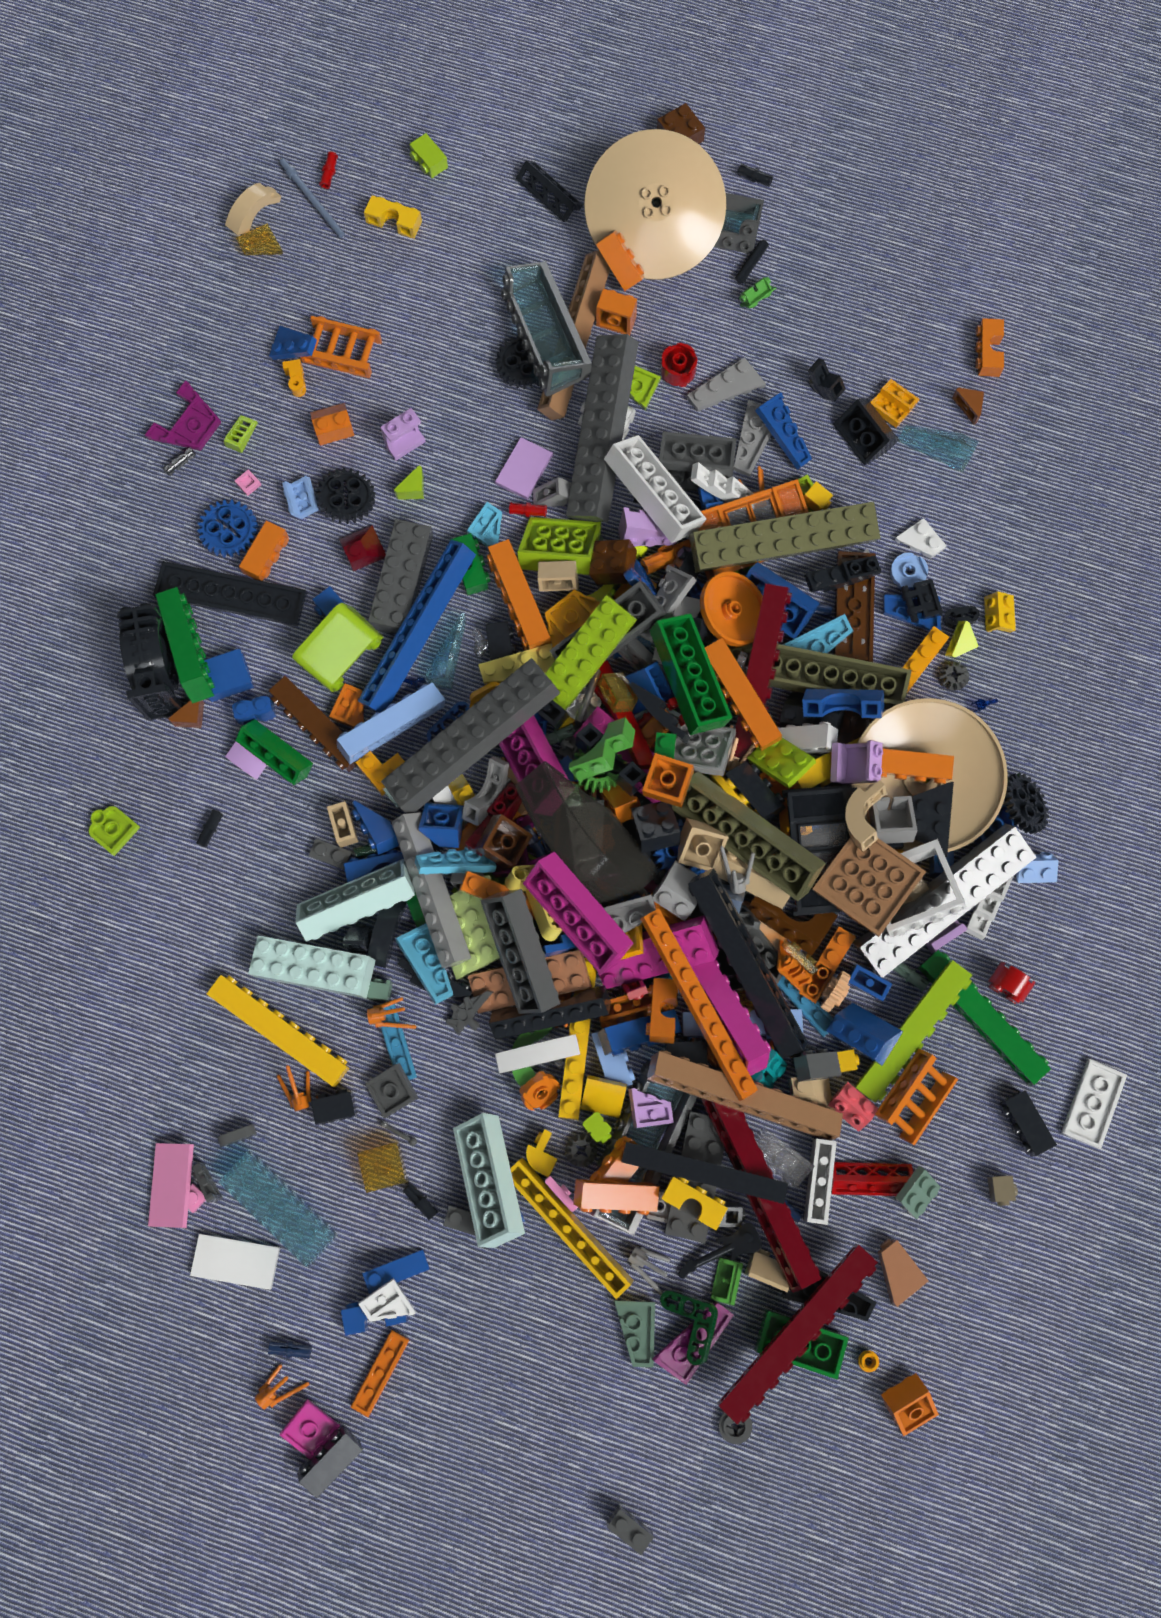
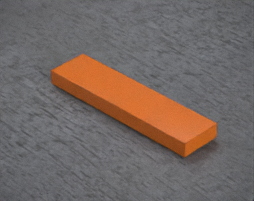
[350,1329,410,1417]

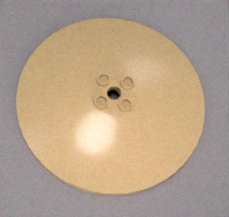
[584,129,726,280]
[850,698,1008,852]

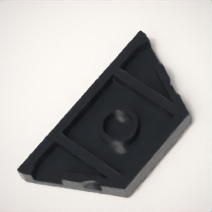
[911,782,954,857]

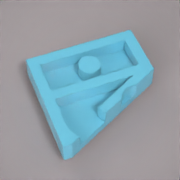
[466,502,502,547]

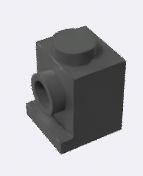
[719,1202,745,1227]

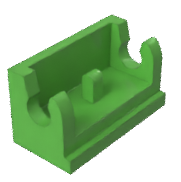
[710,1257,743,1305]

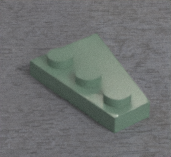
[614,1300,655,1368]

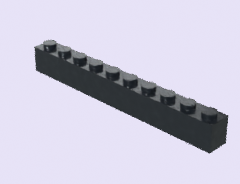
[688,868,808,1059]

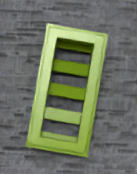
[223,415,258,453]

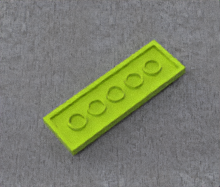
[545,595,637,710]

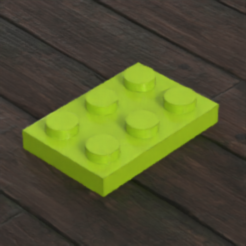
[747,738,816,789]

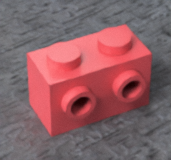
[828,1082,878,1132]

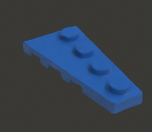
[755,392,812,470]

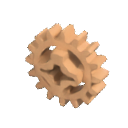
[820,971,851,1012]

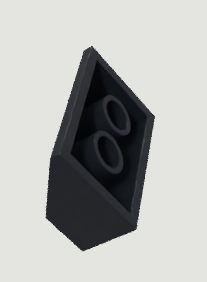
[833,398,899,465]
[779,692,845,739]
[726,762,786,822]

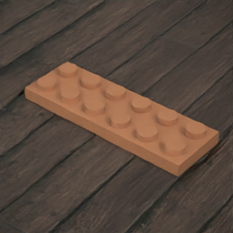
[468,949,592,1014]

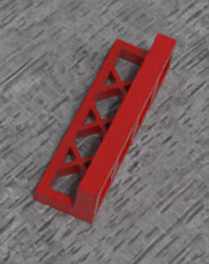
[831,1162,913,1196]

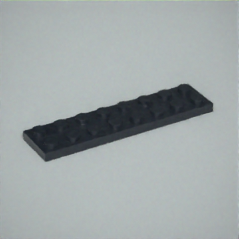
[153,561,307,627]

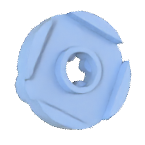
[890,553,928,590]

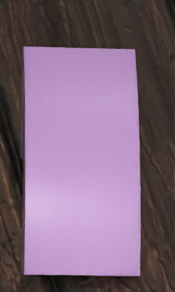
[225,741,267,780]

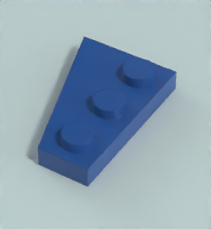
[883,595,941,631]

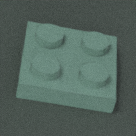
[895,1166,941,1219]

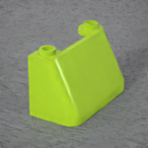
[292,603,384,692]

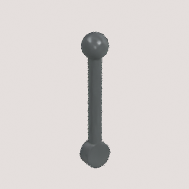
[380,1121,417,1146]

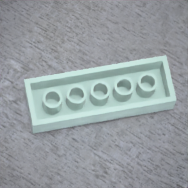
[296,859,415,942]
[248,936,376,999]
[453,1113,525,1248]

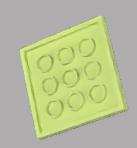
[450,875,500,980]

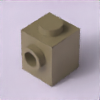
[987,1175,1018,1206]

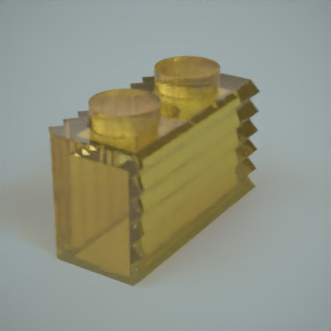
[597,673,638,713]

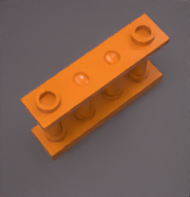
[300,316,382,379]
[874,1049,958,1146]

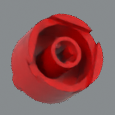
[661,343,698,387]
[988,961,1036,1005]

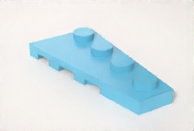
[396,924,453,1005]

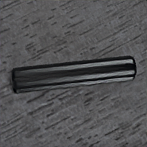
[735,240,769,284]

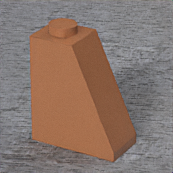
[878,1239,929,1307]

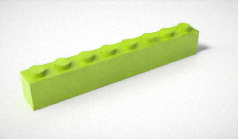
[854,960,972,1103]

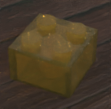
[357,1142,408,1193]

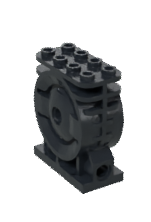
[117,603,183,721]

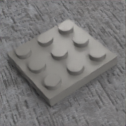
[674,723,736,776]

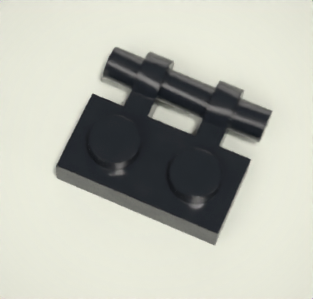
[901,579,943,623]

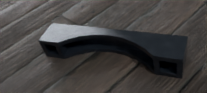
[489,985,611,1040]

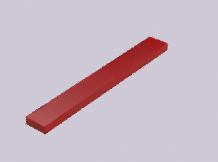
[597,660,654,769]

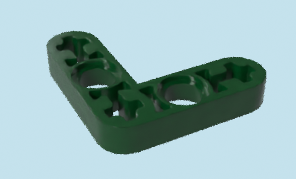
[660,1291,718,1365]

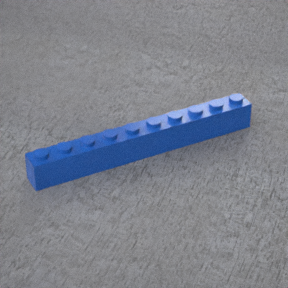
[358,540,476,713]

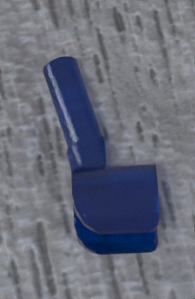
[403,677,426,690]
[971,698,998,713]

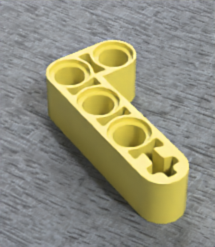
[505,865,562,941]

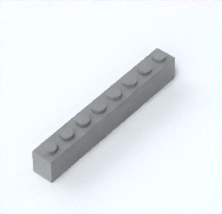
[392,812,471,968]

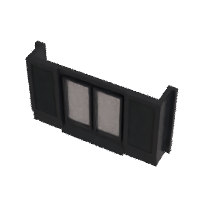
[782,785,857,916]

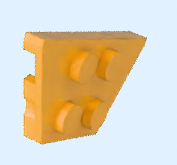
[545,590,600,648]

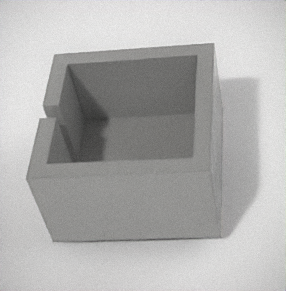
[868,796,917,844]

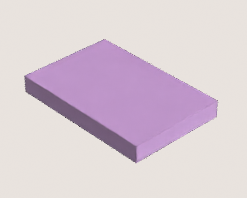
[495,438,553,500]

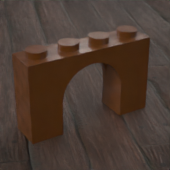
[748,896,838,956]

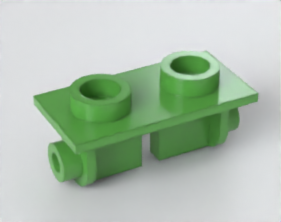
[739,277,777,309]

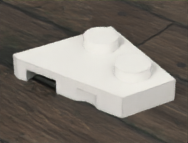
[895,518,946,559]
[359,1278,416,1322]

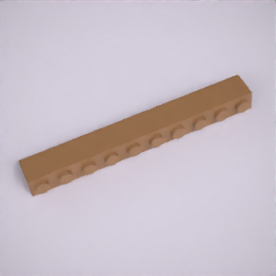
[537,250,610,421]
[647,1051,843,1141]

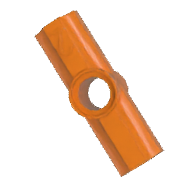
[640,539,691,574]

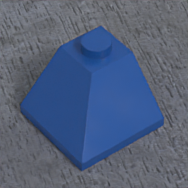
[419,803,464,848]

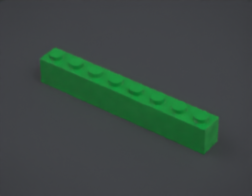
[918,950,1051,1086]

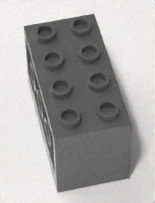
[659,431,737,492]

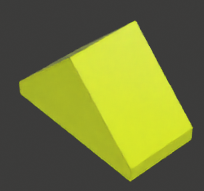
[945,621,979,657]

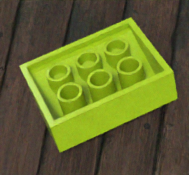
[518,517,602,575]

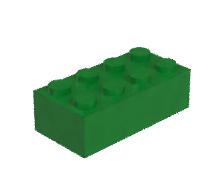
[754,1309,849,1380]

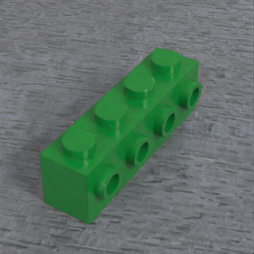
[236,719,313,785]

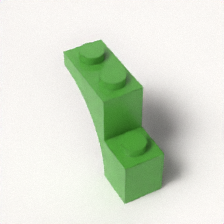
[569,717,635,781]

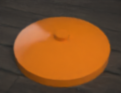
[700,572,763,647]

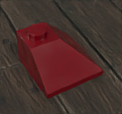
[339,525,386,572]

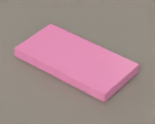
[148,1143,194,1228]

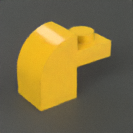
[526,1129,558,1177]

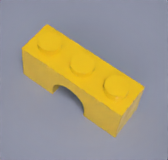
[364,195,422,239]
[661,1177,728,1230]

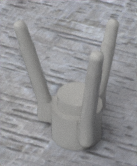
[720,846,755,894]
[628,1247,670,1295]

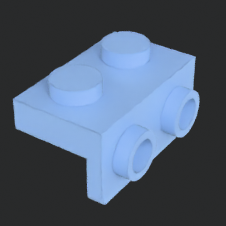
[282,476,319,519]
[1016,852,1058,883]

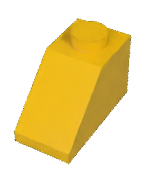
[448,774,475,806]

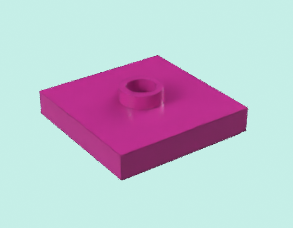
[280,1399,340,1459]

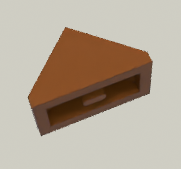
[952,387,984,425]
[168,700,204,728]

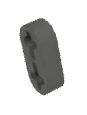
[217,1124,257,1147]

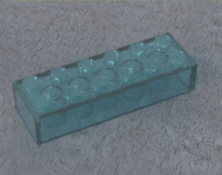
[219,1151,338,1267]

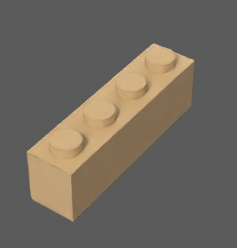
[715,848,790,909]

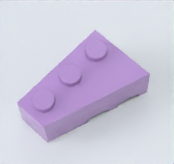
[618,507,677,547]

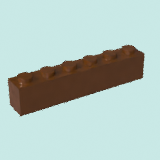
[269,676,362,772]

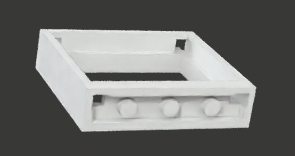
[886,839,966,937]

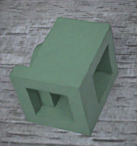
[367,979,393,1002]

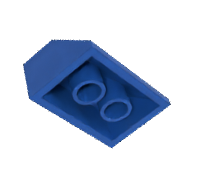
[826,1003,903,1066]

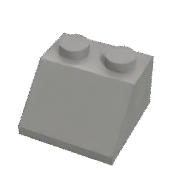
[652,860,698,921]

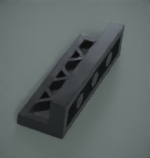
[516,160,583,222]

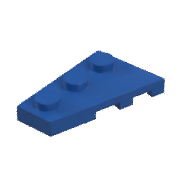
[269,325,317,360]

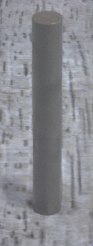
[575,670,601,724]

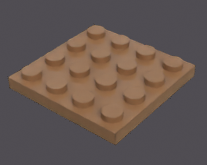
[812,837,926,937]

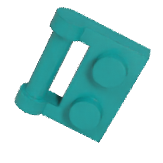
[751,1049,787,1089]

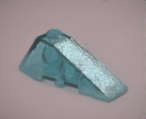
[898,425,979,472]
[426,613,466,689]

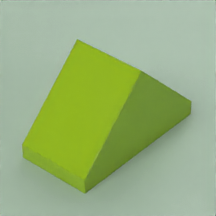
[394,465,424,500]

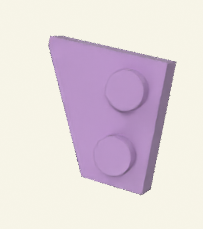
[628,1088,674,1128]

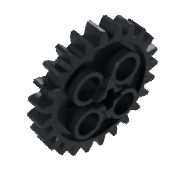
[496,335,553,389]
[316,468,375,524]
[1003,773,1049,834]

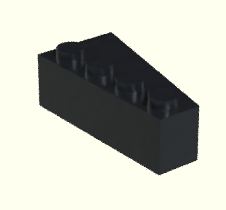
[781,1270,877,1321]

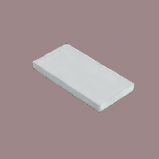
[1061,1059,1127,1150]
[190,1234,280,1290]

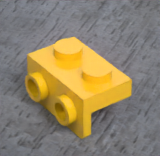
[984,591,1016,633]

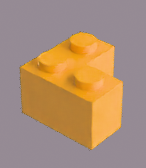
[355,751,405,796]

